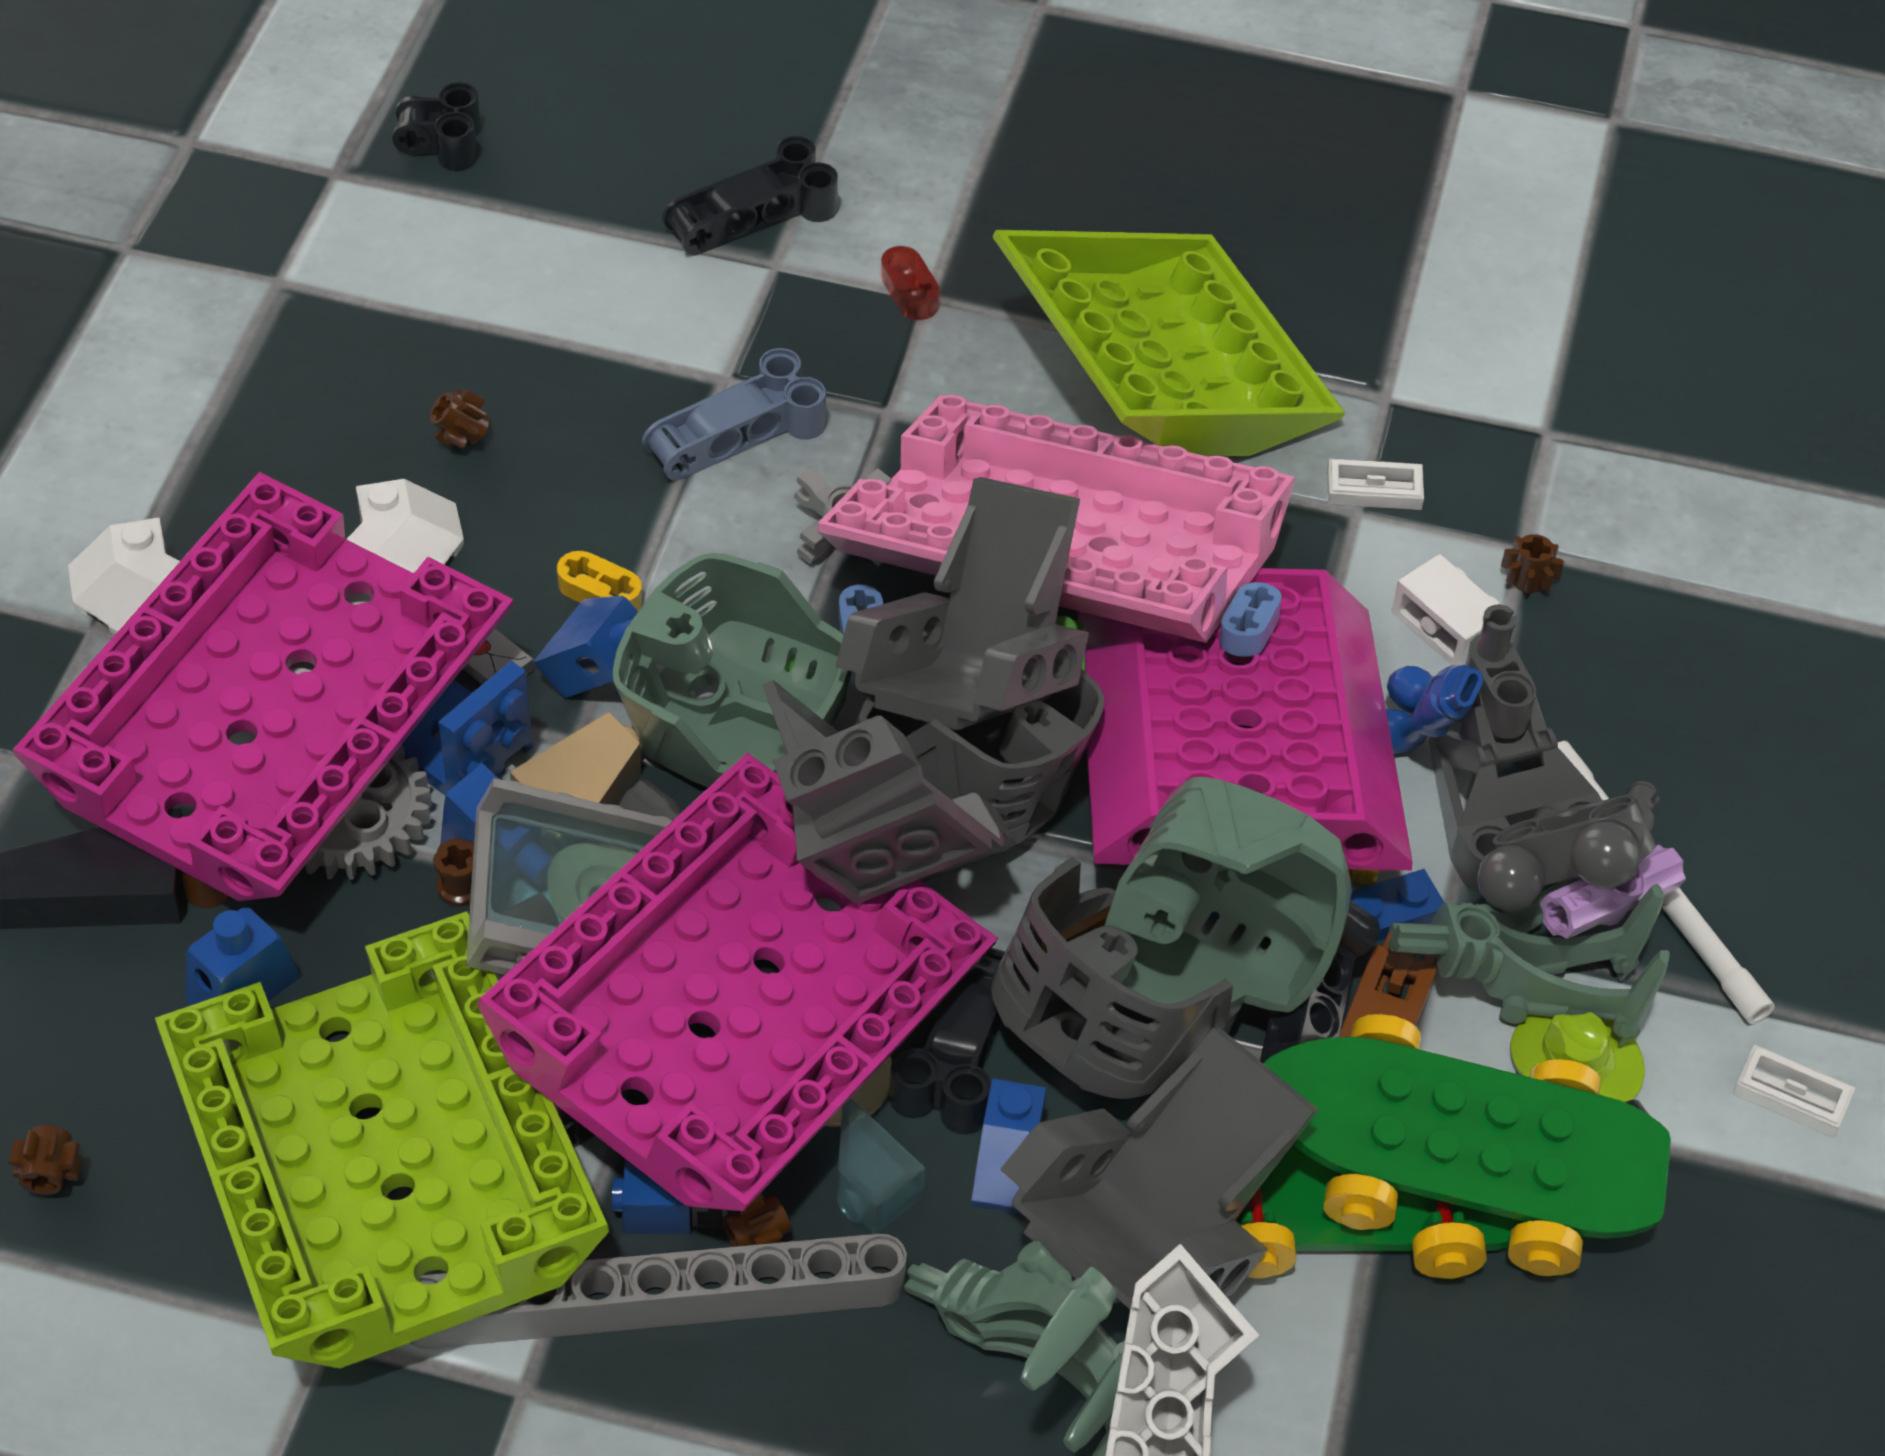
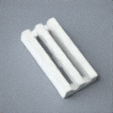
[1327,459,1424,510]
[1733,1045,1855,1138]

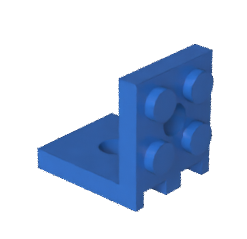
[402,661,533,795]

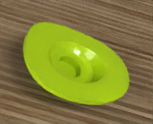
[1510,1012,1645,1102]

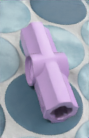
[1540,845,1686,939]

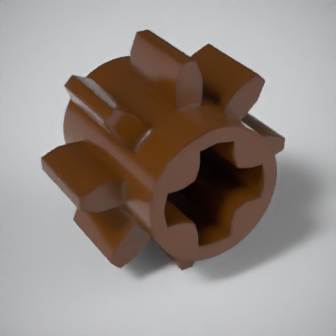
[430,389,489,449]
[1501,534,1564,593]
[8,1125,82,1195]
[722,1193,791,1247]

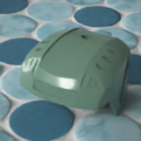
[613,553,852,787]
[1105,777,1352,1013]

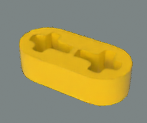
[557,551,642,611]

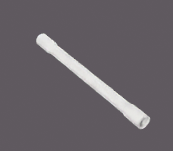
[1558,741,1775,1024]

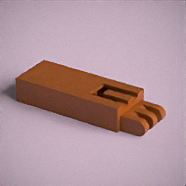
[1339,931,1438,1037]

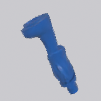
[1386,664,1483,755]

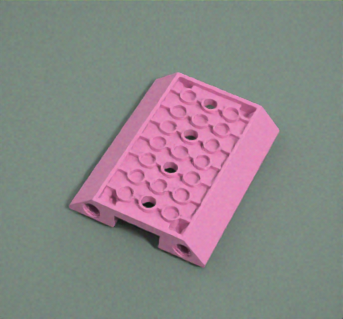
[818,395,1295,643]

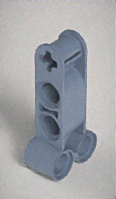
[642,348,826,480]

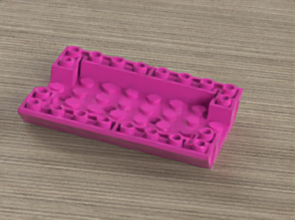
[13,472,513,901]
[1077,568,1413,871]
[477,752,998,1211]

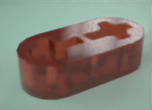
[881,246,940,320]

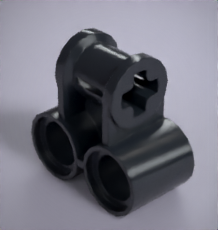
[392,82,481,171]

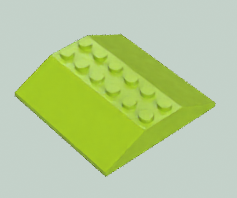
[992,230,1345,457]

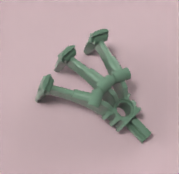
[1388,877,1670,1046]
[904,1241,1125,1456]

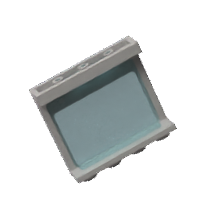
[466,778,673,975]

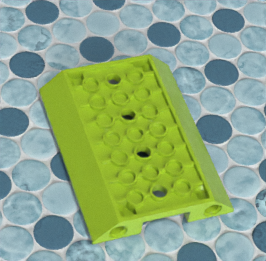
[155,911,609,1369]

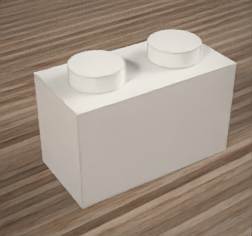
[1391,554,1501,666]

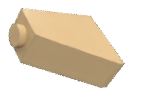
[510,712,642,852]

